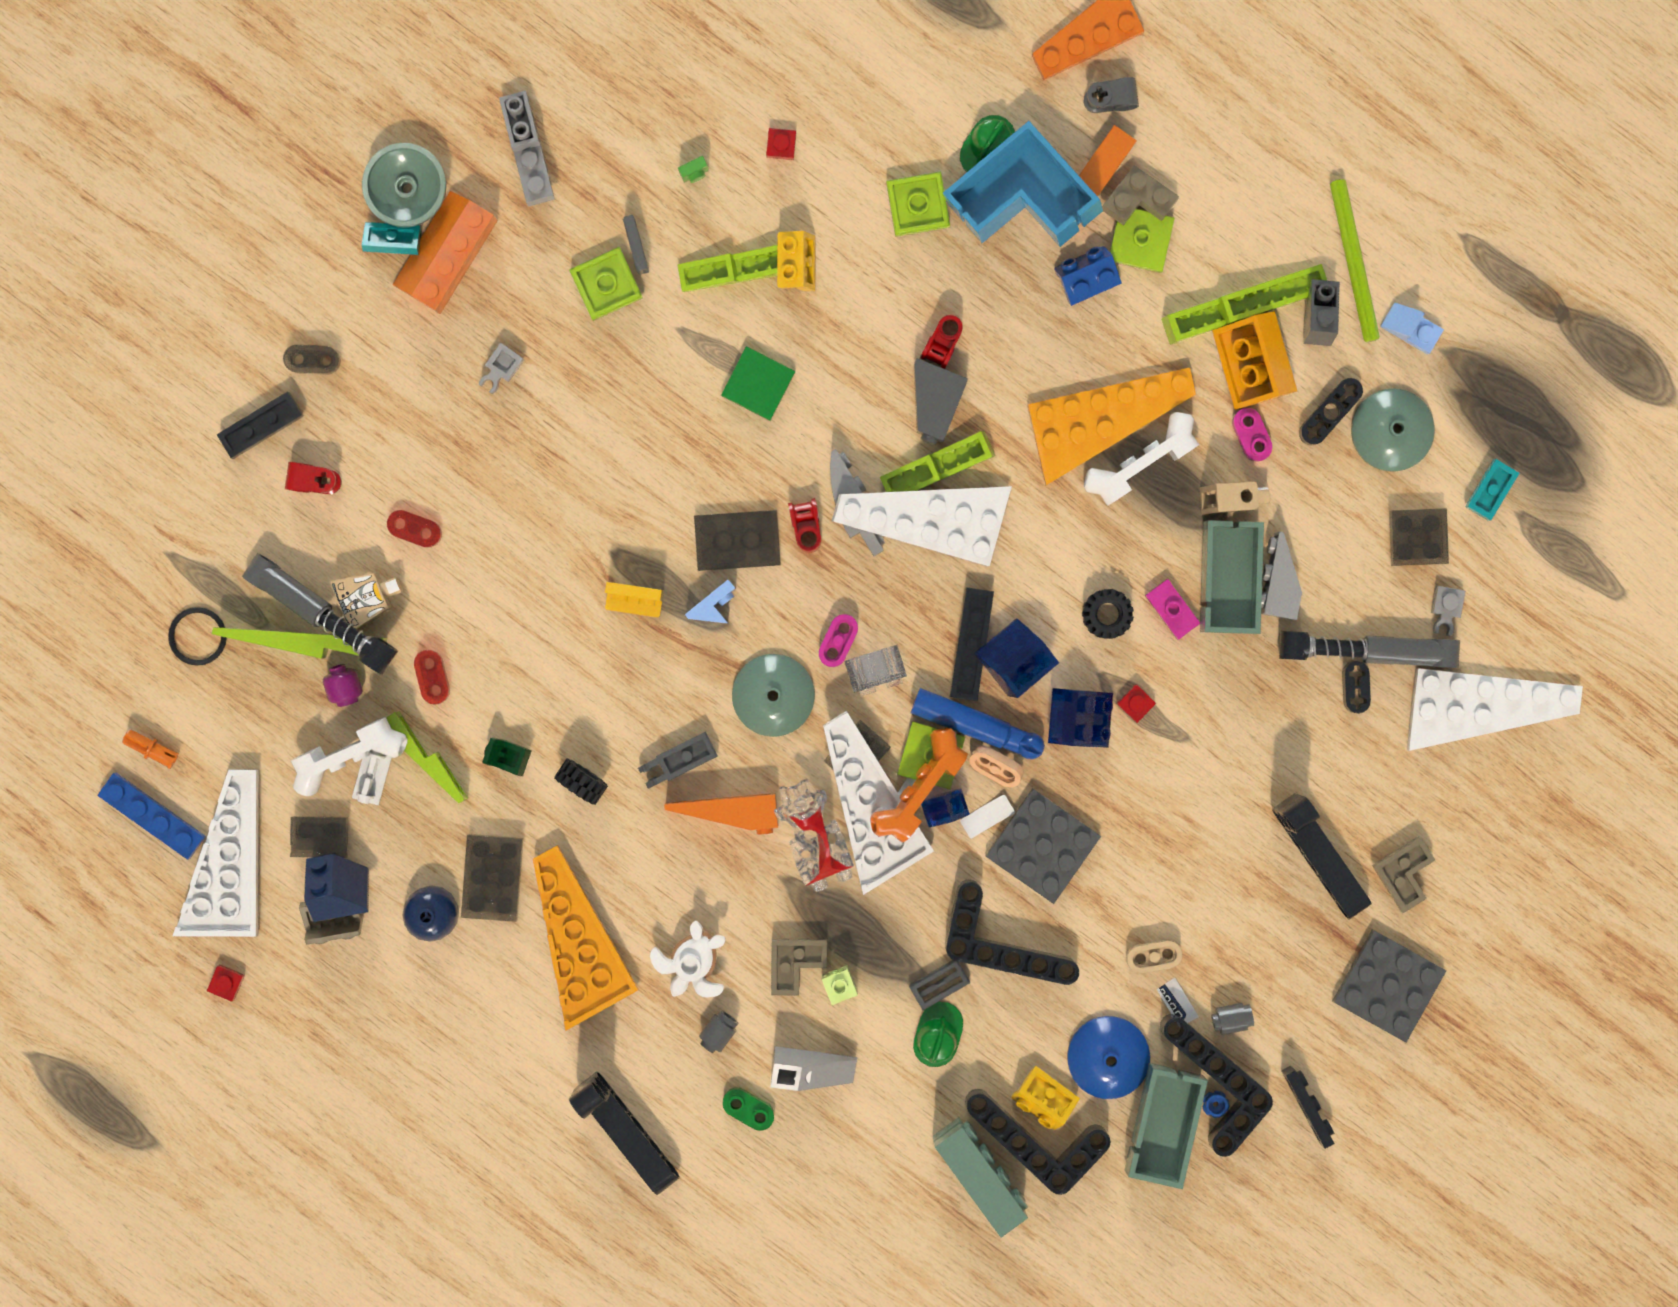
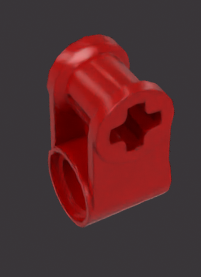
[920,315,963,369]
[285,462,342,495]
[788,498,821,553]

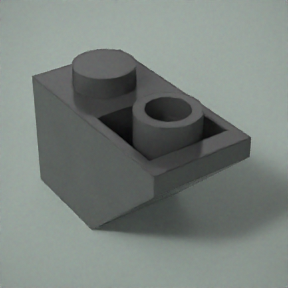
[1303,279,1340,346]

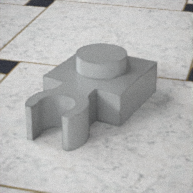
[479,343,524,394]
[1431,586,1466,636]

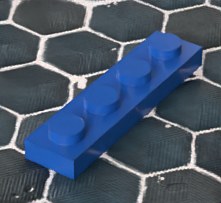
[97,773,206,860]

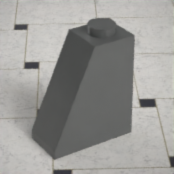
[914,358,968,445]

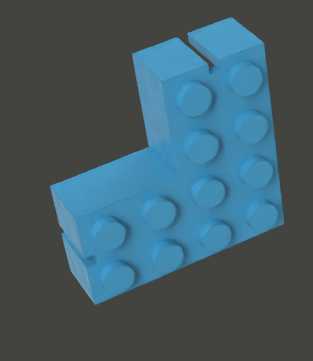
[943,121,1103,247]

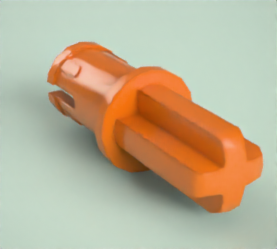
[122,730,179,769]

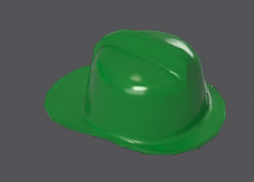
[960,115,1015,172]
[913,1002,963,1067]

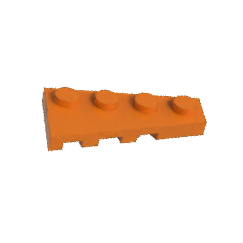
[1032,0,1144,81]

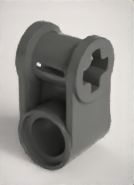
[1083,77,1139,113]

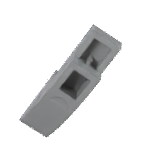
[499,91,555,207]
[830,449,885,556]

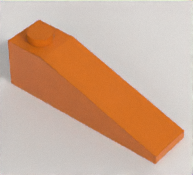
[664,793,779,835]

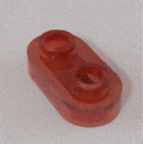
[387,510,442,548]
[414,650,450,704]

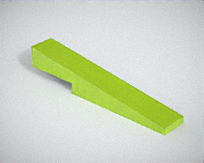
[1161,264,1327,345]
[212,627,387,659]

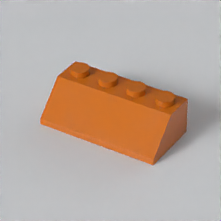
[392,191,498,314]

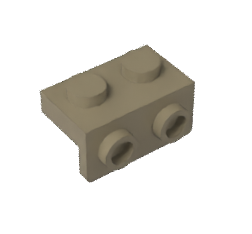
[299,902,363,945]

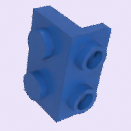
[1054,246,1122,306]

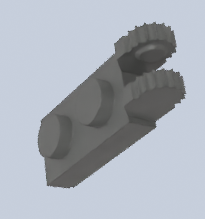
[638,731,718,789]

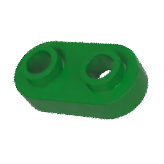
[723,1088,774,1131]

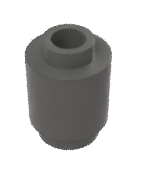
[1211,1003,1254,1035]
[699,1010,739,1053]

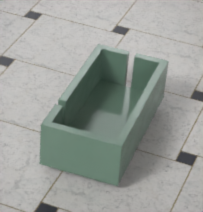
[1200,520,1264,634]
[1124,1063,1208,1190]
[932,1117,1028,1238]

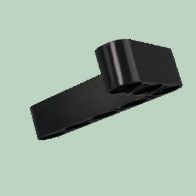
[1272,793,1372,920]
[945,879,1079,985]
[1160,1014,1273,1157]
[569,1072,680,1195]
[965,1089,1111,1195]

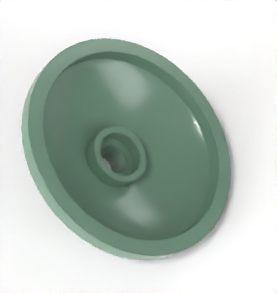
[362,143,446,227]
[1351,389,1435,472]
[732,654,815,737]

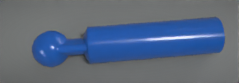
[910,688,1045,760]

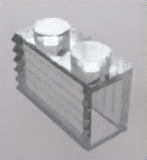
[844,644,907,696]

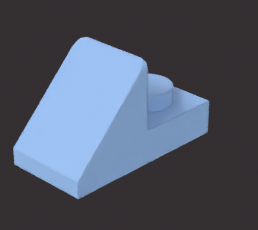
[1380,302,1444,355]
[685,580,736,623]

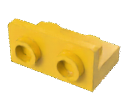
[777,231,815,291]
[605,582,664,618]
[1011,1066,1080,1130]

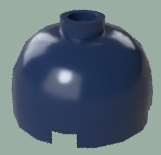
[402,885,459,942]

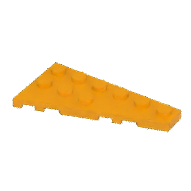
[1027,367,1196,486]
[533,845,639,1031]

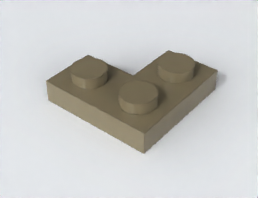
[1102,165,1179,225]
[1372,836,1435,913]
[771,939,827,996]

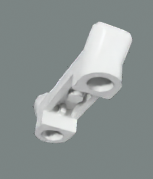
[1084,412,1199,506]
[291,717,407,796]

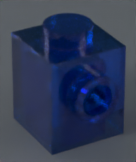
[921,788,970,828]

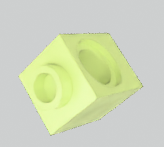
[822,965,858,1005]

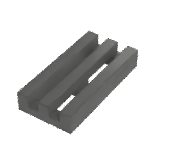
[623,215,649,275]
[909,960,970,1010]

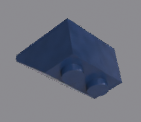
[304,854,369,922]

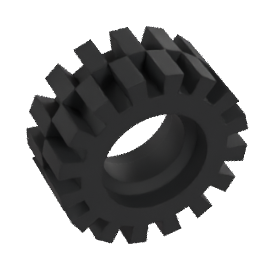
[1082,589,1134,639]
[554,758,608,805]

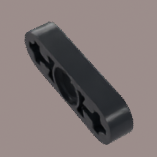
[1299,378,1363,445]

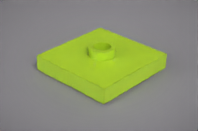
[886,171,950,237]
[1110,209,1175,273]
[569,247,643,321]
[897,721,965,790]

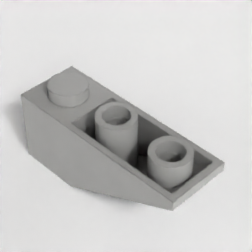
[1261,532,1302,620]
[770,1046,857,1091]

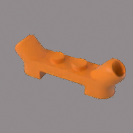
[870,728,968,843]

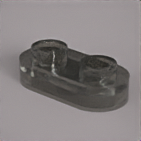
[283,345,341,375]

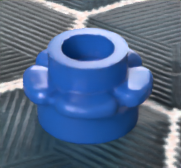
[1202,1090,1230,1118]

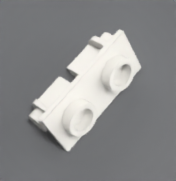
[352,749,392,805]

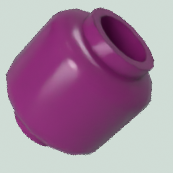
[323,664,363,707]

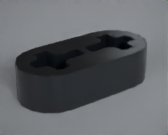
[1342,661,1371,714]

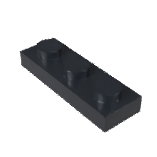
[217,391,304,459]
[1281,1066,1335,1149]

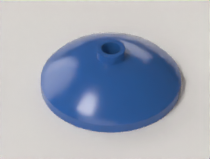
[1067,1016,1150,1099]

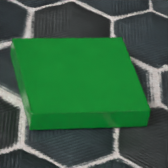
[721,346,796,421]

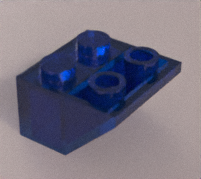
[975,618,1059,698]
[1048,688,1113,748]

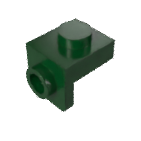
[482,737,532,777]

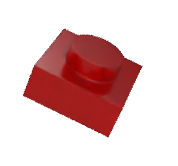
[766,128,796,160]
[1116,684,1156,723]
[207,964,245,1002]

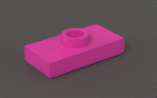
[1145,579,1201,640]

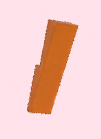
[1079,125,1137,197]

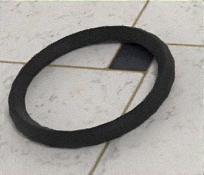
[168,607,227,666]

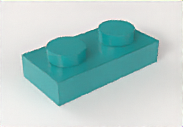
[361,222,422,255]
[1465,459,1520,521]

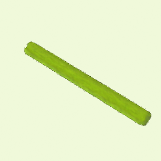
[1330,179,1380,342]

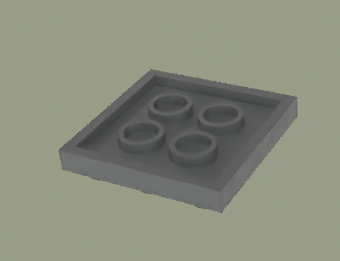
[986,788,1101,904]
[1332,929,1446,1043]

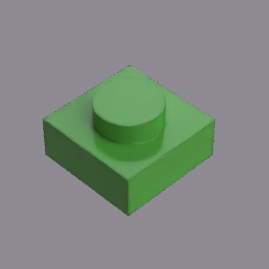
[678,156,709,183]

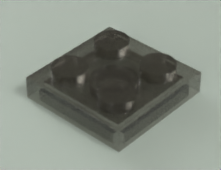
[1389,508,1449,566]

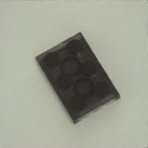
[694,510,781,571]
[461,834,524,922]

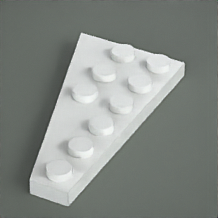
[832,486,1012,566]
[1407,668,1583,751]
[823,711,934,895]
[173,770,259,937]

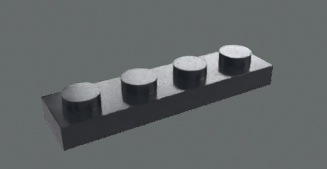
[950,588,994,701]

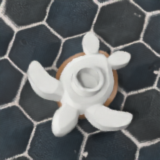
[650,921,726,997]

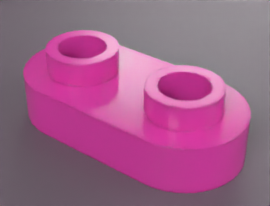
[1232,408,1272,462]
[819,614,858,667]

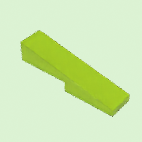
[677,245,777,292]
[880,431,995,492]
[386,711,468,803]

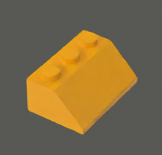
[1212,311,1298,410]

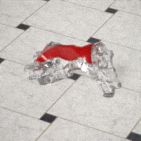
[774,779,854,892]

